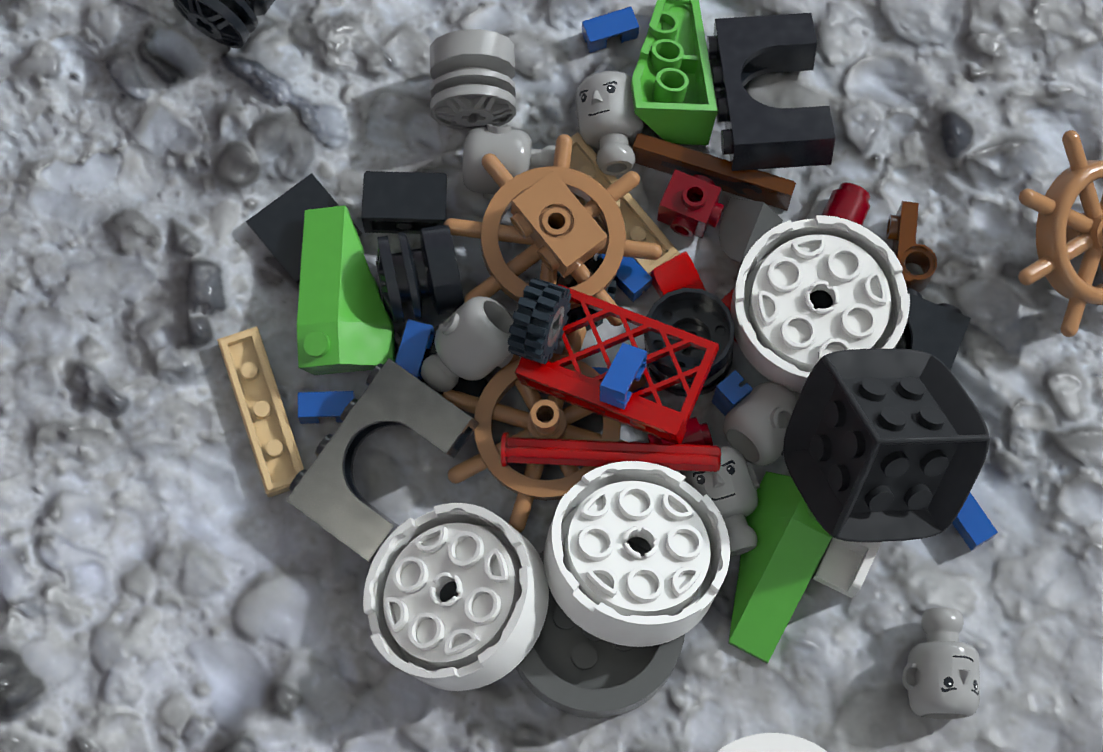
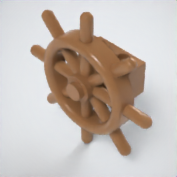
[443,134,662,326]

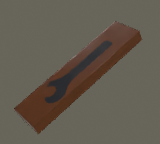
[633,133,796,211]

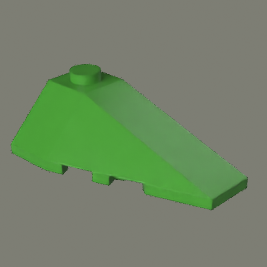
[631,0,718,145]
[297,205,395,375]
[728,471,832,663]

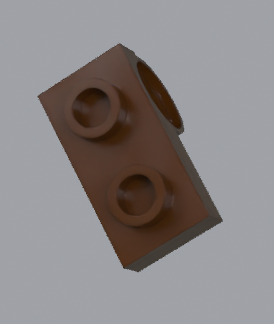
[886,201,937,292]

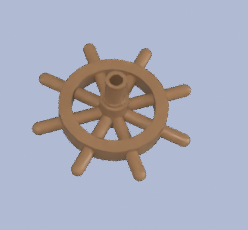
[1018,130,1103,337]
[441,327,647,533]

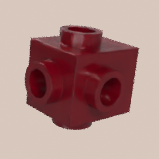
[657,169,724,239]

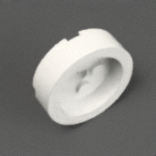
[731,215,910,393]
[544,461,730,647]
[363,503,549,691]

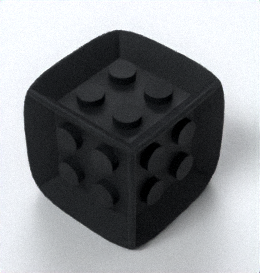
[783,348,990,542]

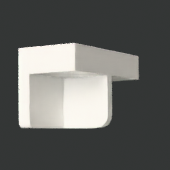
[813,537,882,598]

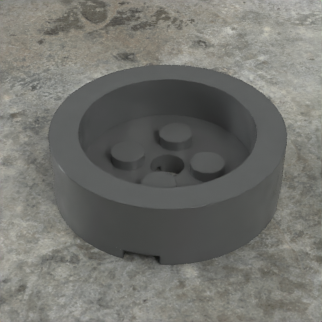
[515,540,685,719]

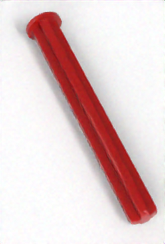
[501,432,721,472]

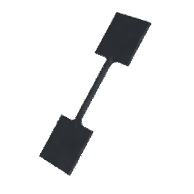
[246,173,488,439]

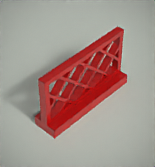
[515,284,719,444]

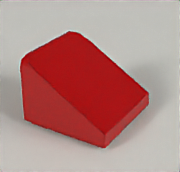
[650,251,706,298]

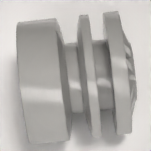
[430,29,516,130]

